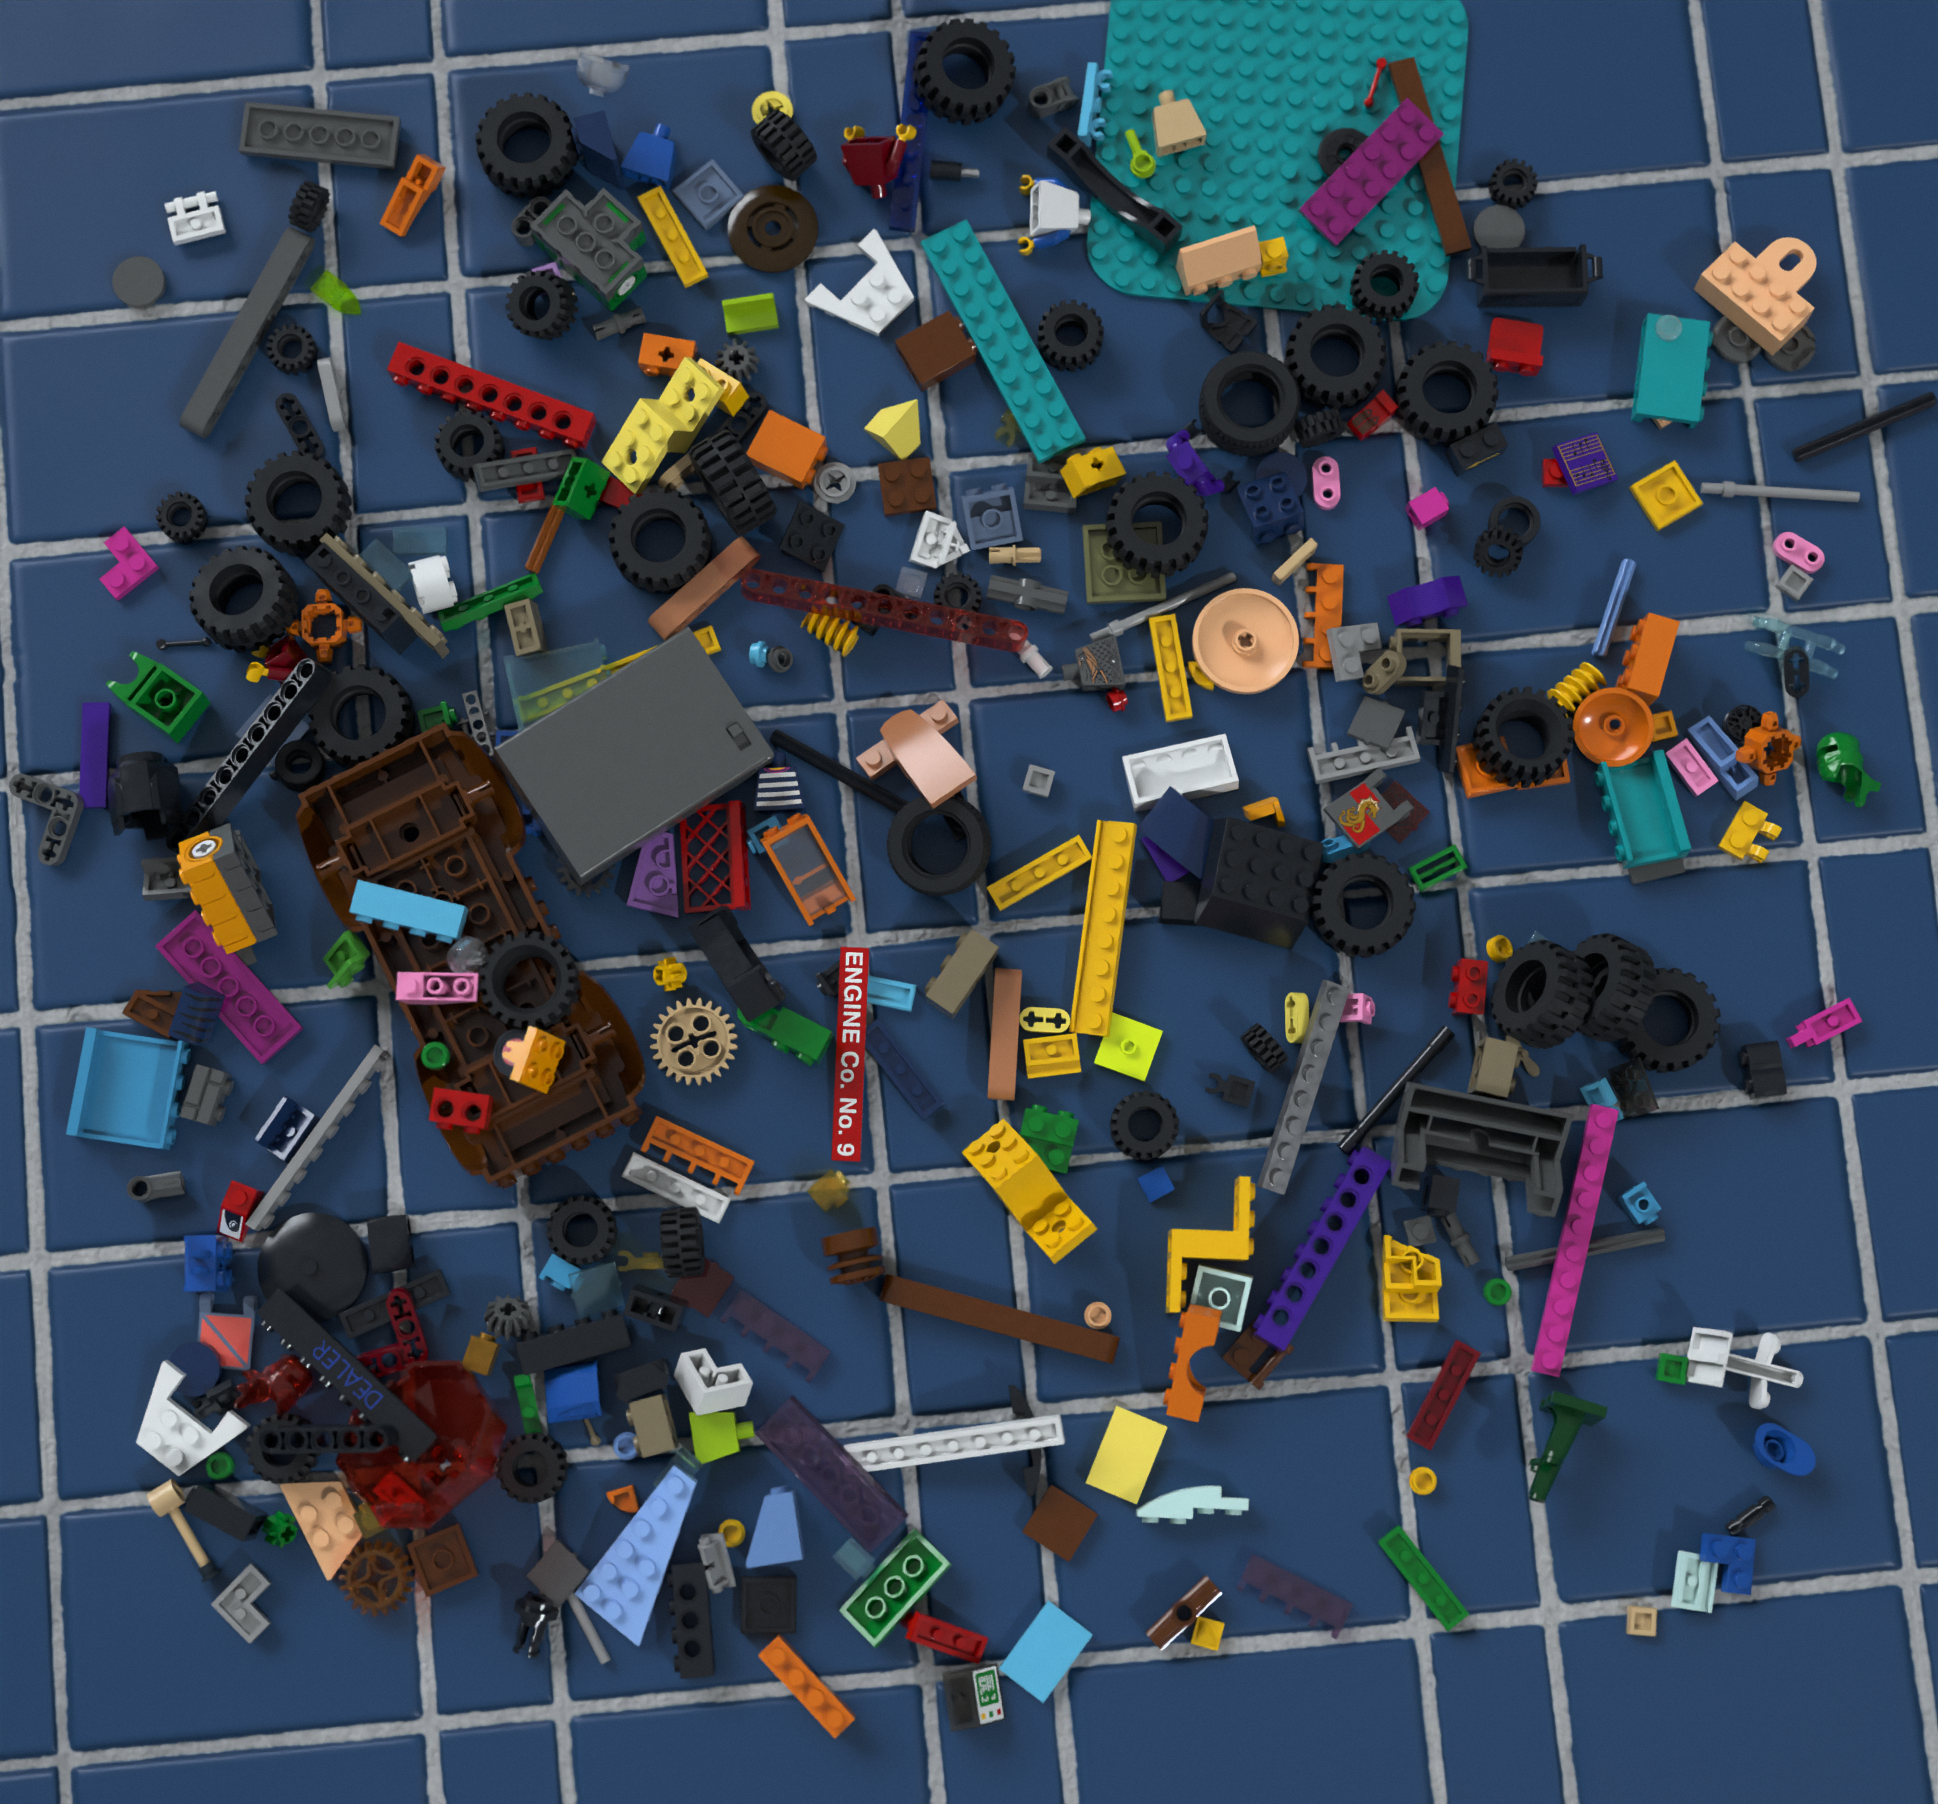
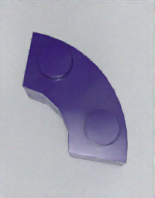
[1387,576,1468,629]

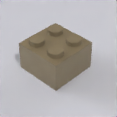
[1467,1037,1521,1100]
[626,1394,680,1458]

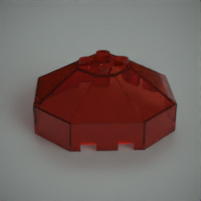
[335,1360,508,1529]

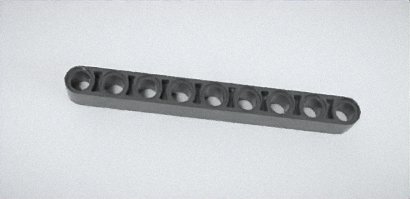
[179,227,315,439]

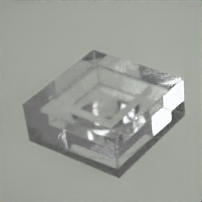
[896,566,928,600]

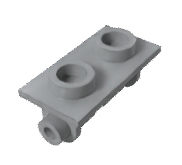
[697,1533,736,1594]

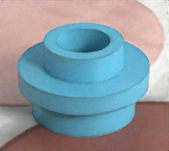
[749,641,770,668]

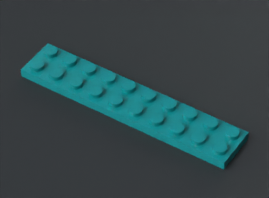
[920,219,1085,464]

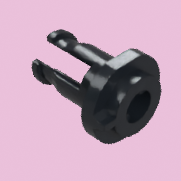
[512,1591,559,1658]

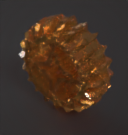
[339,1540,415,1617]

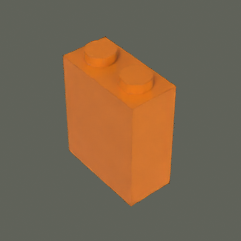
[746,410,828,490]

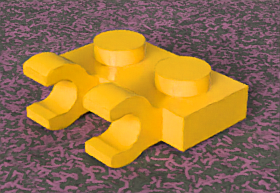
[1717,801,1782,863]

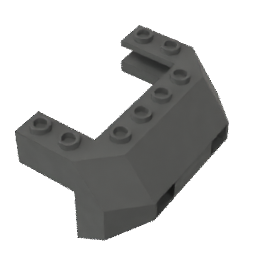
[1391,1082,1574,1217]

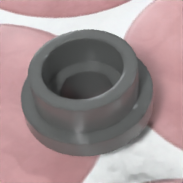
[767,646,793,673]

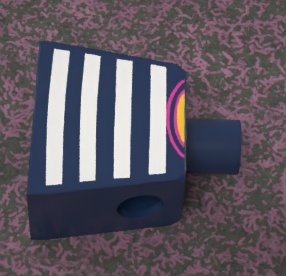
[754,752,806,815]

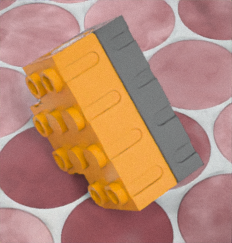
[177,823,278,954]

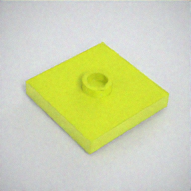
[1093,1012,1163,1082]

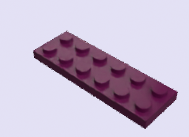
[1298,98,1444,247]
[155,910,304,1065]

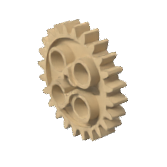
[650,998,738,1086]

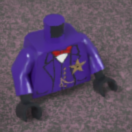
[1166,419,1240,497]

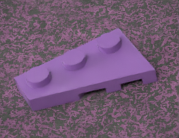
[627,832,679,919]

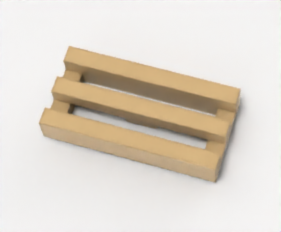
[1271,538,1317,586]

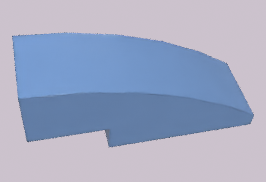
[1687,716,1759,801]

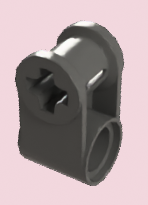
[1028,76,1079,119]

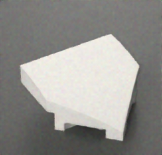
[909,510,970,569]

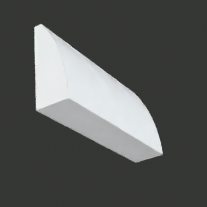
[1122,733,1239,812]

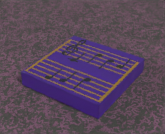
[1551,432,1618,495]

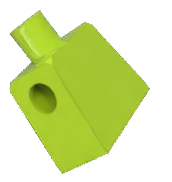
[689,1412,755,1465]

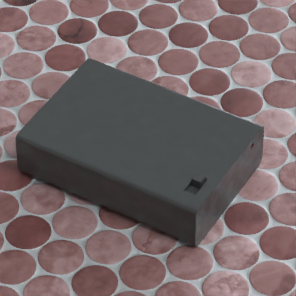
[494,627,774,886]

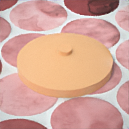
[1192,588,1299,694]

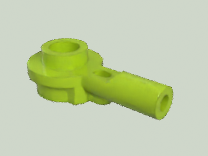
[1125,129,1156,179]

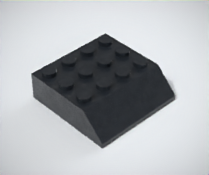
[1193,817,1324,950]

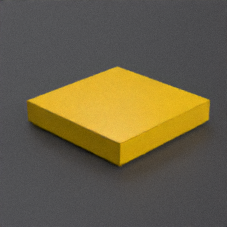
[1629,460,1703,532]

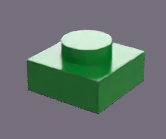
[1655,1353,1689,1385]

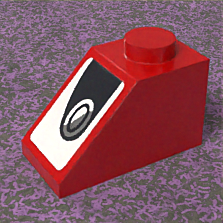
[217,1180,264,1243]

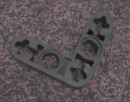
[9,774,84,866]

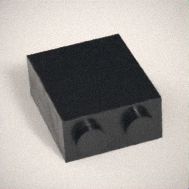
[184,1483,268,1542]

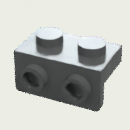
[141,857,192,901]

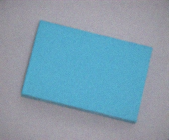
[999,1600,1093,1703]

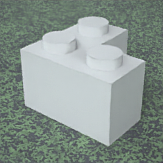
[674,1348,753,1416]

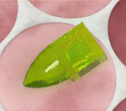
[310,269,361,315]

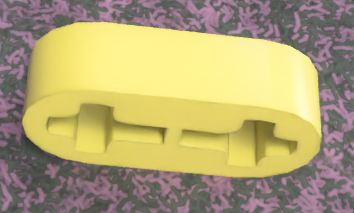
[1285,992,1309,1044]
[1019,1007,1070,1034]

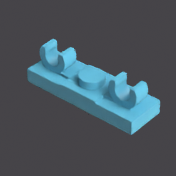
[1078,62,1113,146]

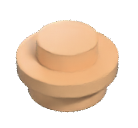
[1084,1302,1111,1329]

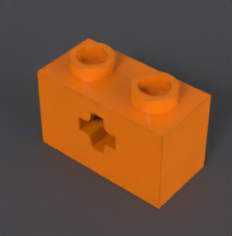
[638,333,697,378]

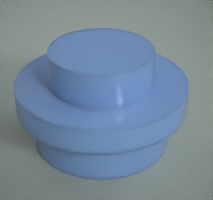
[613,1432,639,1460]

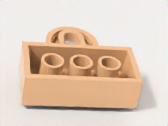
[1694,237,1816,356]

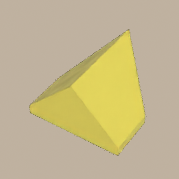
[864,399,920,461]

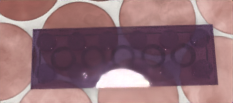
[755,1396,909,1553]

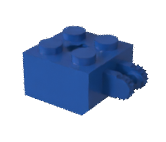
[183,1235,233,1293]

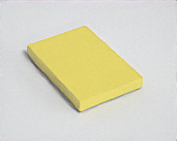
[1085,1406,1167,1504]

